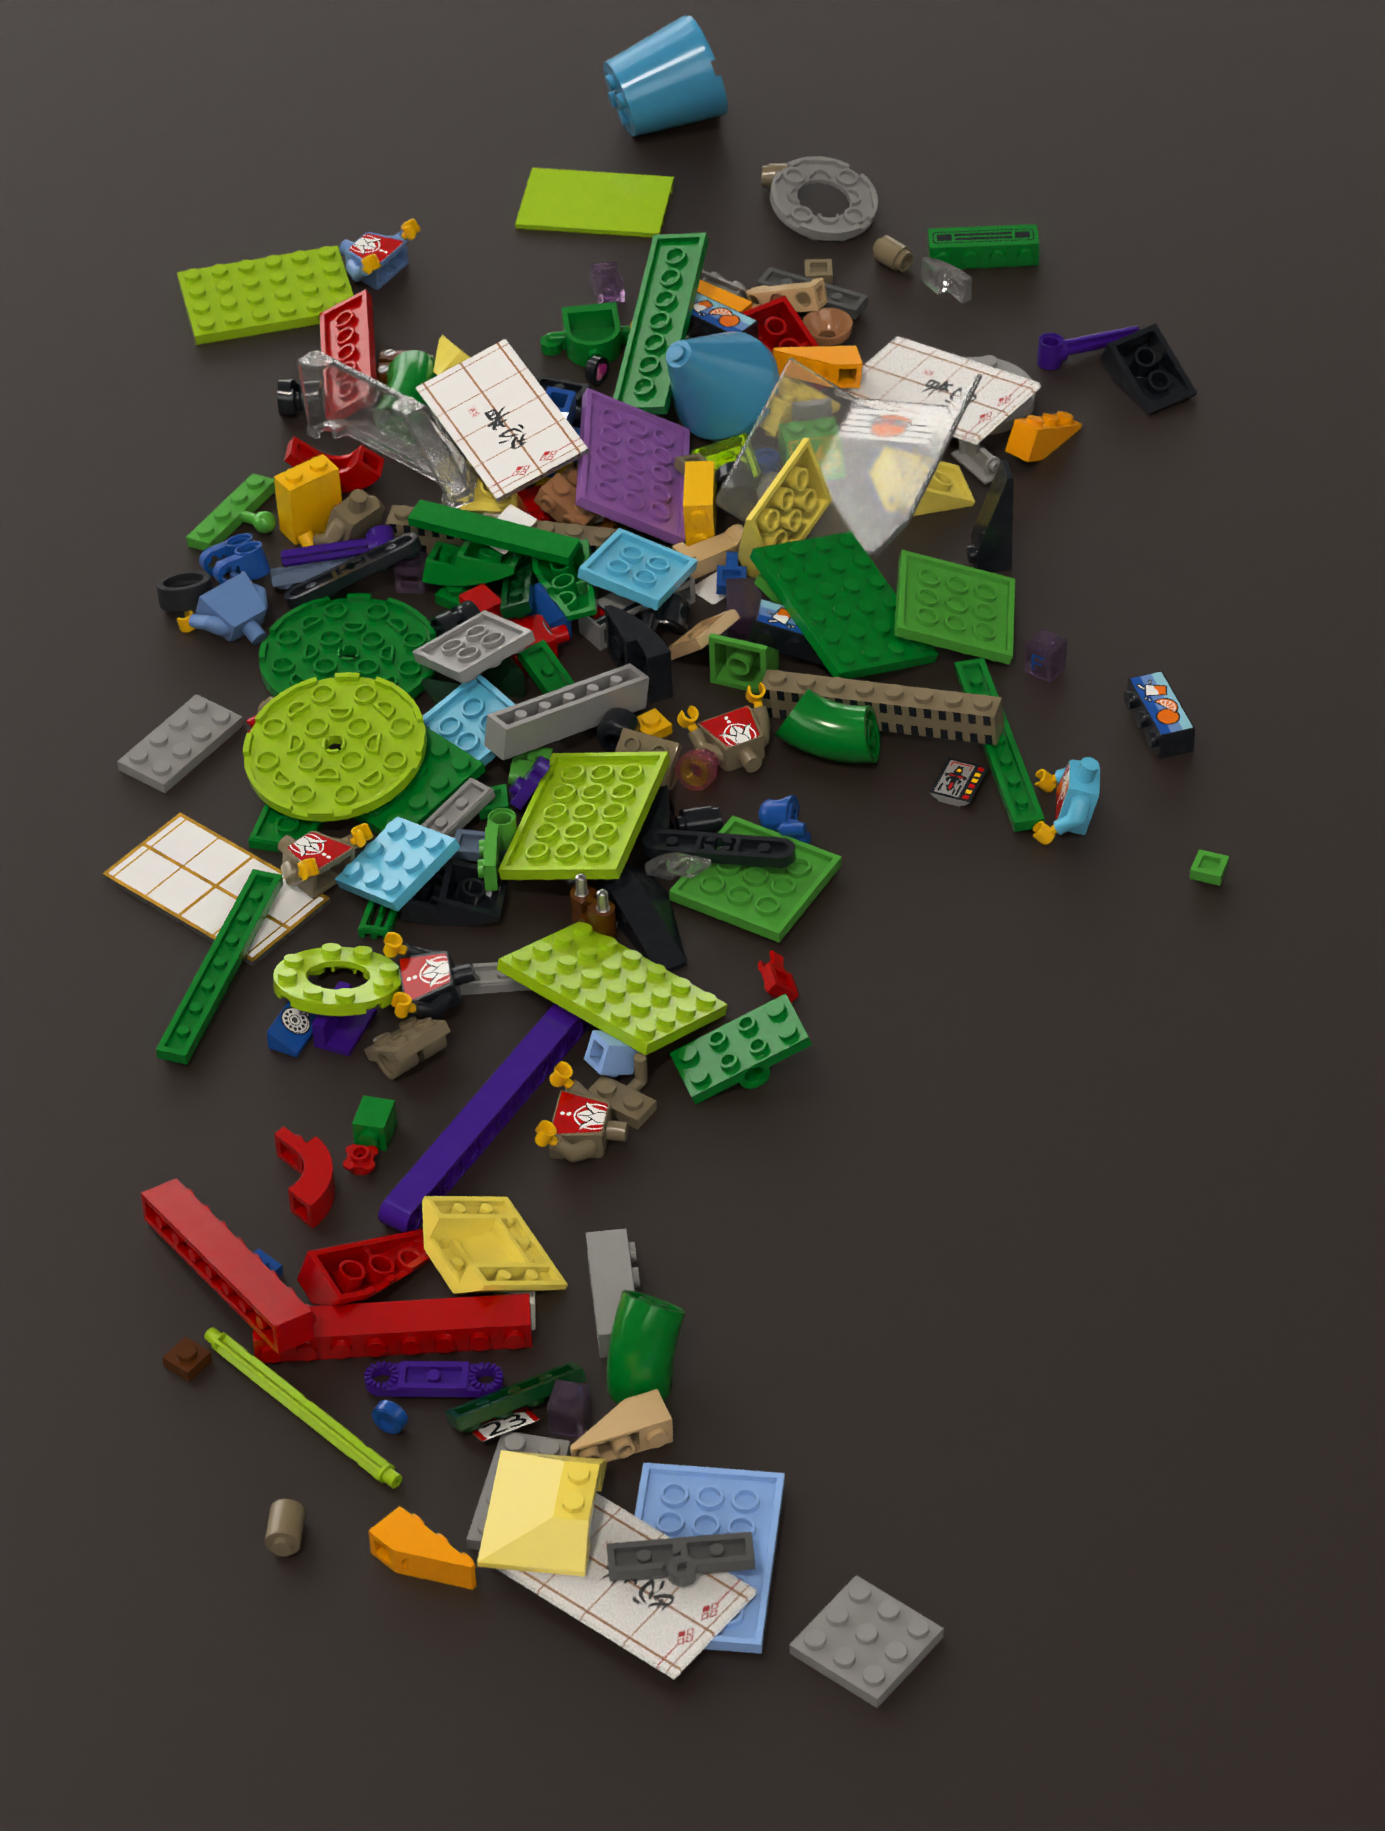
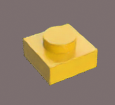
[637,708,672,738]

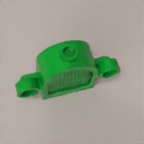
[540,302,630,367]

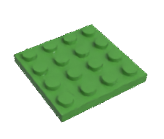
[894,550,1015,665]
[669,815,842,943]

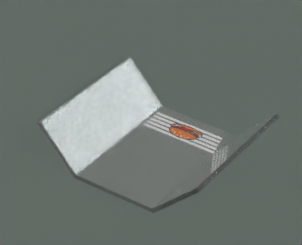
[714,358,982,555]

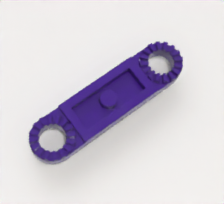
[364,1361,504,1398]

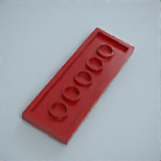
[319,289,378,423]

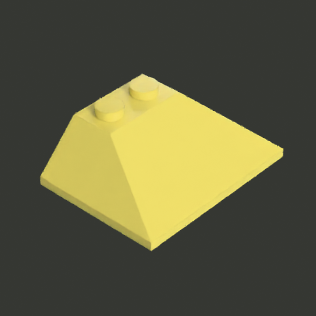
[422,1196,568,1295]
[477,1450,607,1577]

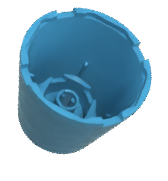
[603,15,728,137]

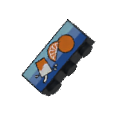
[687,292,759,340]
[747,598,825,666]
[1124,671,1195,759]

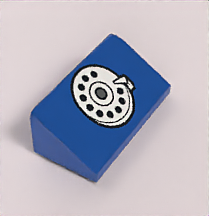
[267,1001,318,1057]

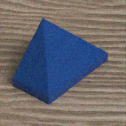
[529,582,572,637]

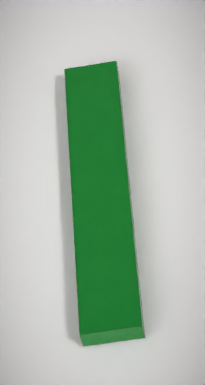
[408,499,581,566]

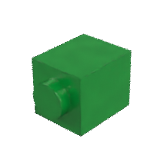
[352,1095,397,1151]

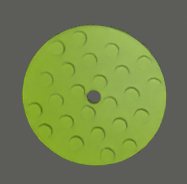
[243,672,427,822]

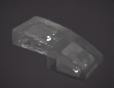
[921,257,972,304]
[645,852,711,880]

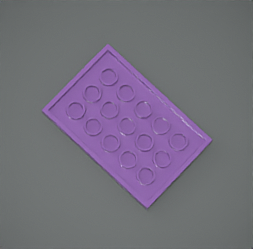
[575,388,690,545]

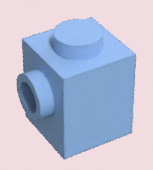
[584,1030,639,1077]

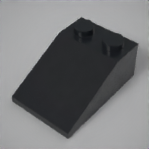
[1101,323,1197,416]

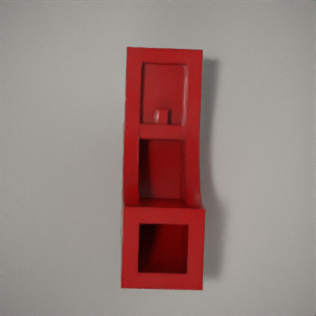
[284,436,385,493]
[274,1127,335,1229]

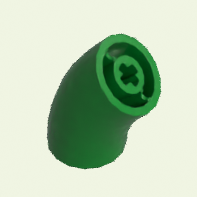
[376,350,437,441]
[774,688,880,764]
[606,1290,686,1404]

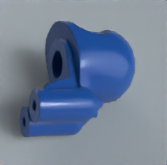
[758,795,811,844]

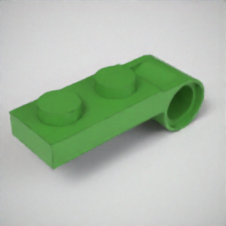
[478,808,517,891]

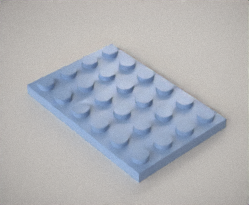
[634,1462,785,1654]

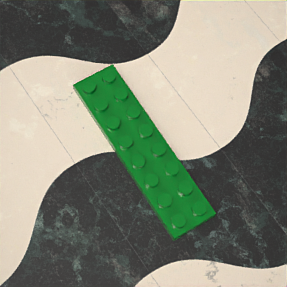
[613,232,709,414]

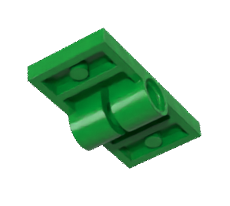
[670,993,813,1105]

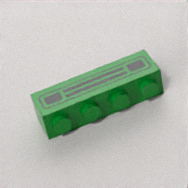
[927,224,1039,270]

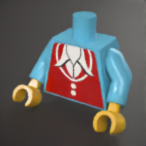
[1032,757,1100,845]

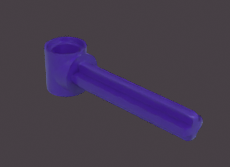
[1036,326,1140,370]
[280,525,394,567]

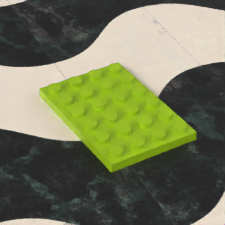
[177,245,354,345]
[498,751,671,881]
[497,921,728,1056]

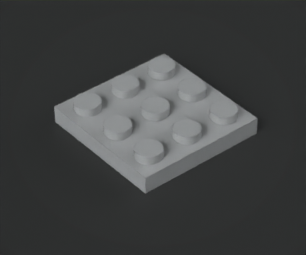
[412,610,536,683]
[789,1575,944,1708]

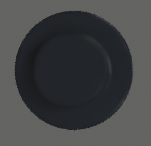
[675,805,723,833]

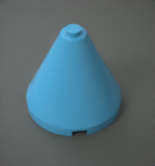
[666,331,779,443]

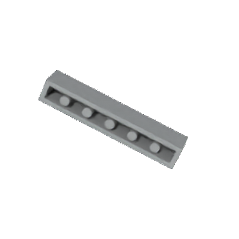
[484,663,649,760]

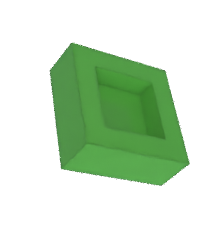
[1190,849,1229,886]

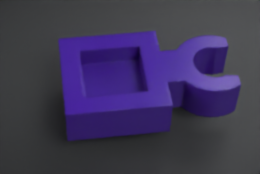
[509,755,551,810]

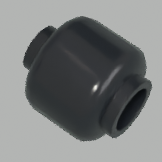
[597,708,640,752]

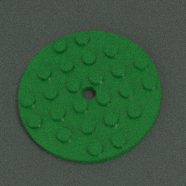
[259,593,436,699]

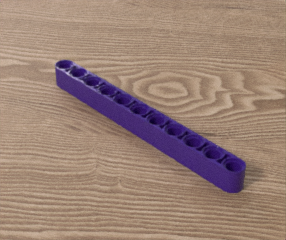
[378,1003,591,1232]

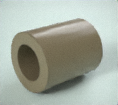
[264,1499,306,1557]

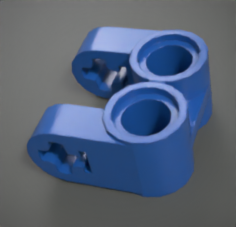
[199,533,270,584]

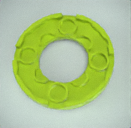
[273,943,402,1016]

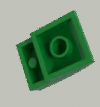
[422,540,523,586]

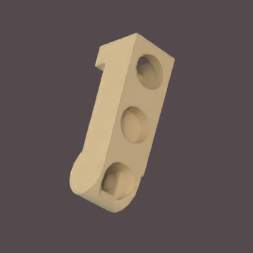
[746,278,828,312]
[672,524,744,579]

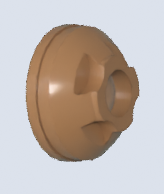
[802,308,853,346]

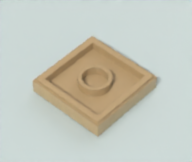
[668,609,740,660]

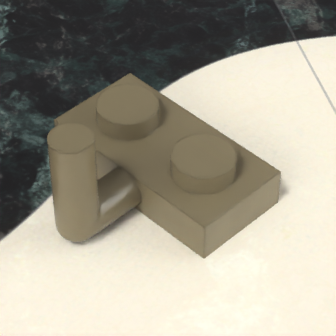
[588,1052,657,1129]

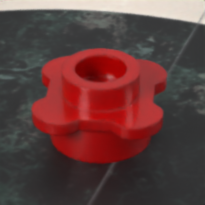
[343,1144,378,1176]

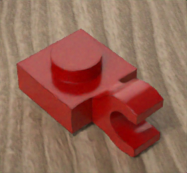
[758,950,799,1003]

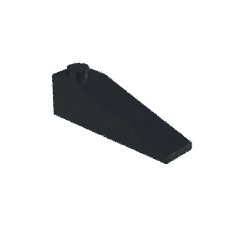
[966,460,1014,572]
[596,863,687,972]

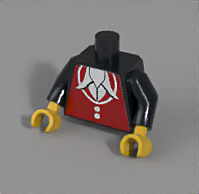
[383,932,477,1020]

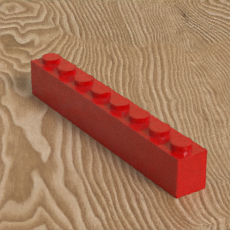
[141,1179,316,1354]
[253,1293,532,1363]

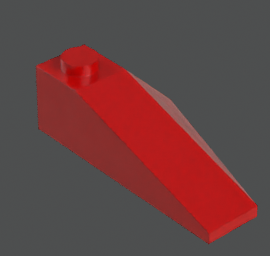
[742,296,828,392]
[297,1229,431,1305]

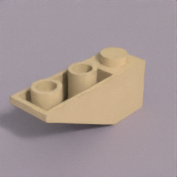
[570,1389,673,1462]

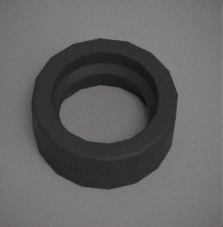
[156,571,213,612]

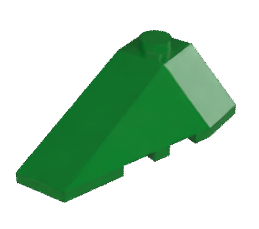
[531,539,599,621]

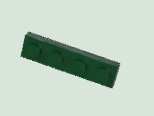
[500,556,535,619]
[445,1361,587,1432]

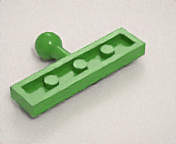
[186,473,276,551]

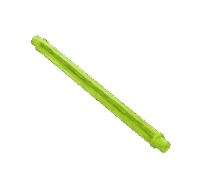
[204,1327,403,1489]

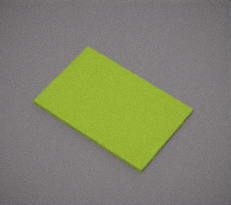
[515,168,674,238]

